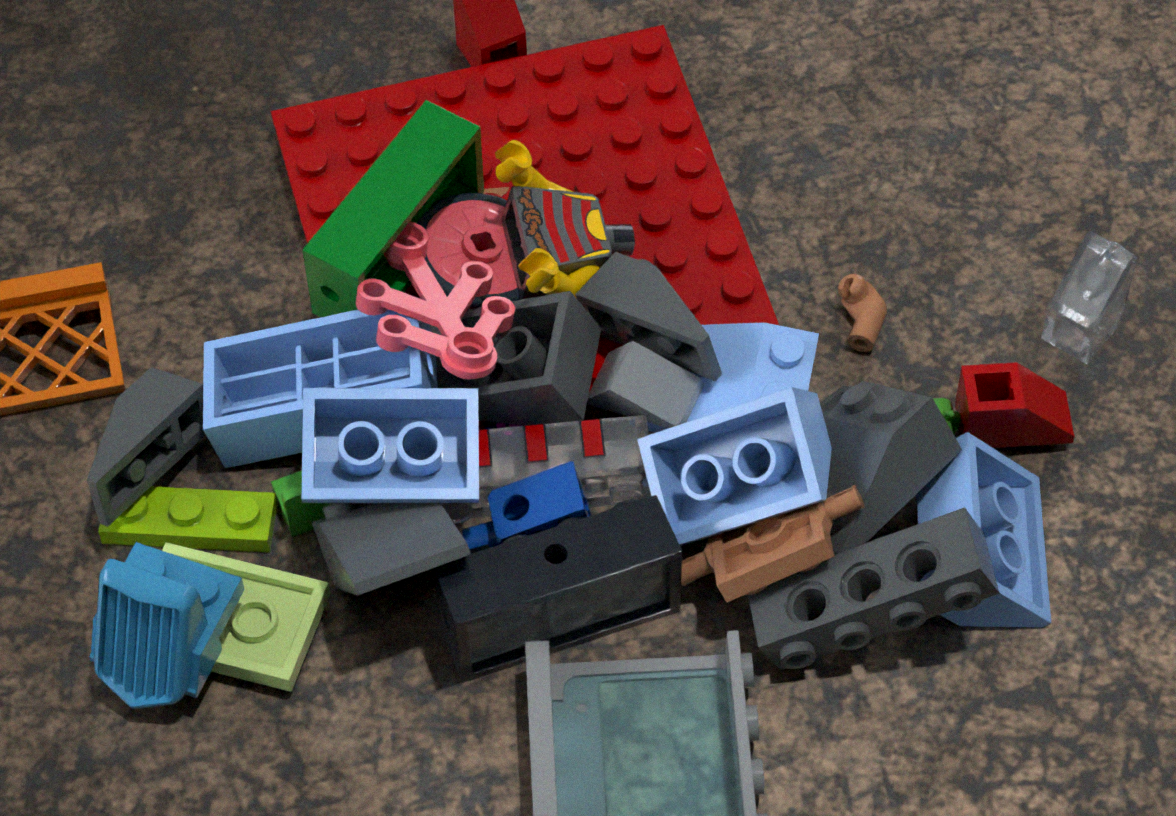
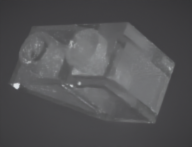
[1041,231,1138,365]

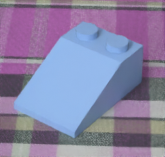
[630,323,819,433]

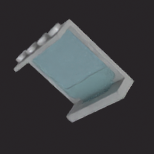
[525,630,768,816]

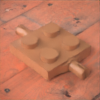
[681,485,865,603]

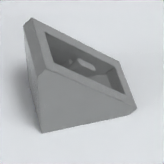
[587,341,705,428]

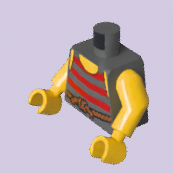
[495,140,635,300]

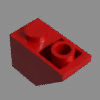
[453,0,527,67]
[955,362,1075,448]

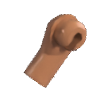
[838,274,887,352]

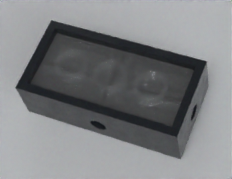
[433,495,682,683]

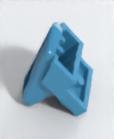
[89,542,245,709]

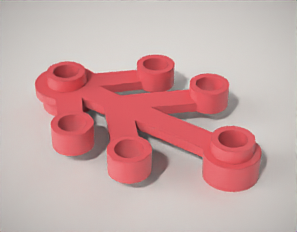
[355,221,515,380]

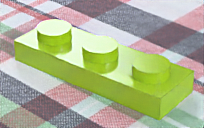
[98,486,278,553]

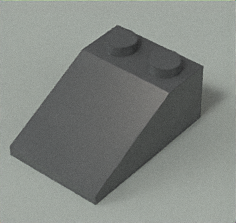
[430,291,601,426]
[824,381,962,555]
[312,503,471,596]

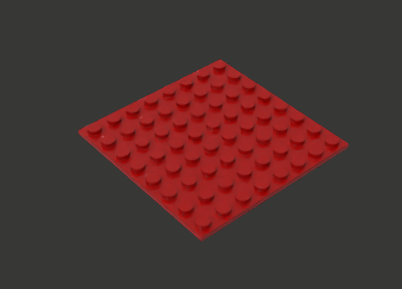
[270,25,779,429]

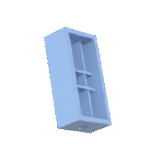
[203,310,438,468]

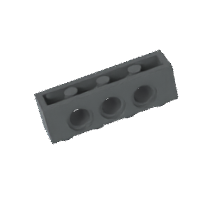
[748,507,1000,671]

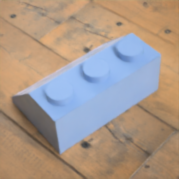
[637,387,832,546]
[301,388,479,503]
[915,432,1051,628]

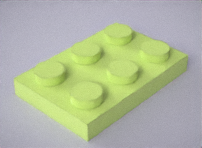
[162,542,330,692]

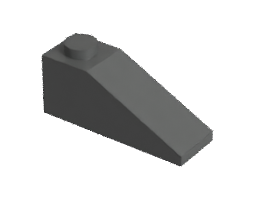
[575,252,722,381]
[87,367,206,527]

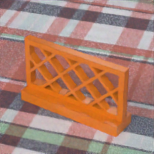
[0,262,126,416]

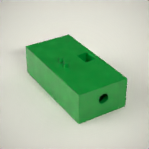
[302,100,484,317]

